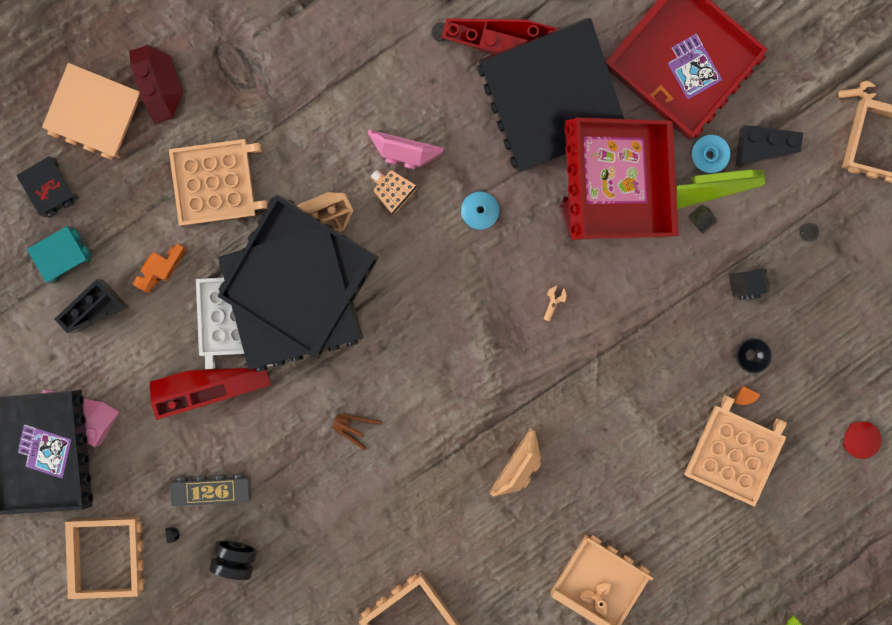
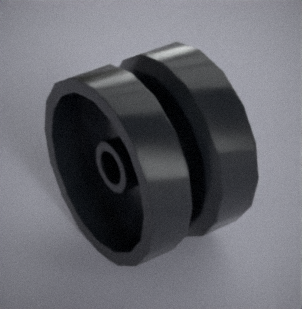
[209,540,257,580]

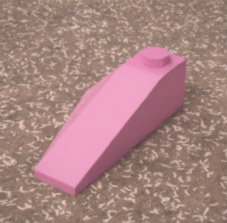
[42,390,120,447]

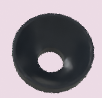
[736,338,772,373]

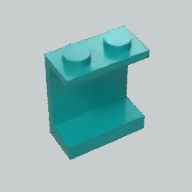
[27,226,92,283]

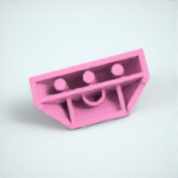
[368,129,444,170]

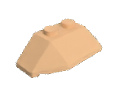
[297,192,354,232]
[489,428,541,496]

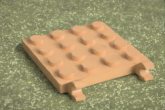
[169,139,269,226]
[684,395,787,507]

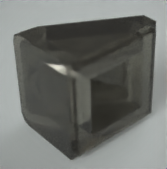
[688,204,718,234]

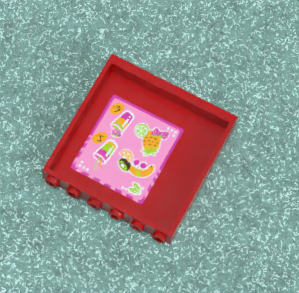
[565,118,679,240]

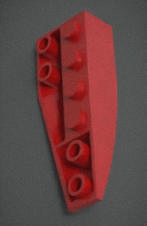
[441,18,559,54]
[150,368,271,420]

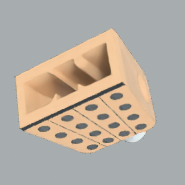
[370,169,418,216]

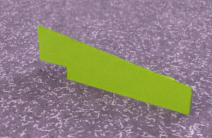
[676,170,765,209]

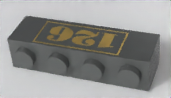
[170,473,252,506]

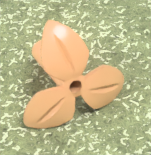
[579,582,611,616]

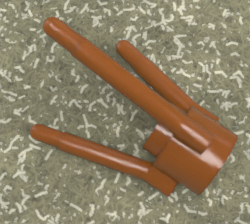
[332,413,382,450]

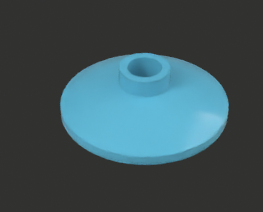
[692,135,730,173]
[461,191,499,230]

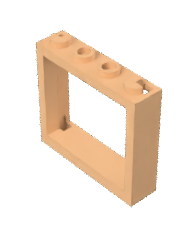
[842,98,892,183]
[65,516,145,599]
[359,572,460,625]

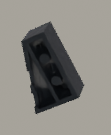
[735,125,803,167]
[729,268,770,300]
[54,279,130,333]

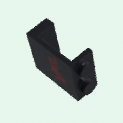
[16,156,79,218]

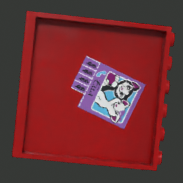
[606,0,768,140]

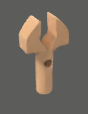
[838,81,876,100]
[544,286,567,321]

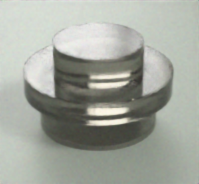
[432,22,447,42]
[799,223,819,242]

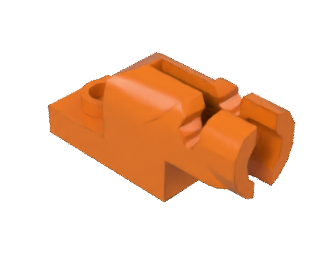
[133,244,188,293]

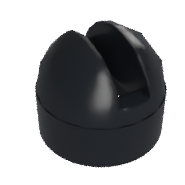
[165,527,180,543]

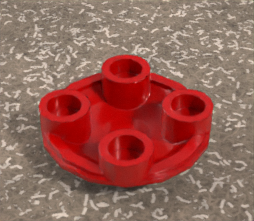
[843,421,882,459]

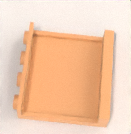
[42,63,143,160]
[550,535,654,625]

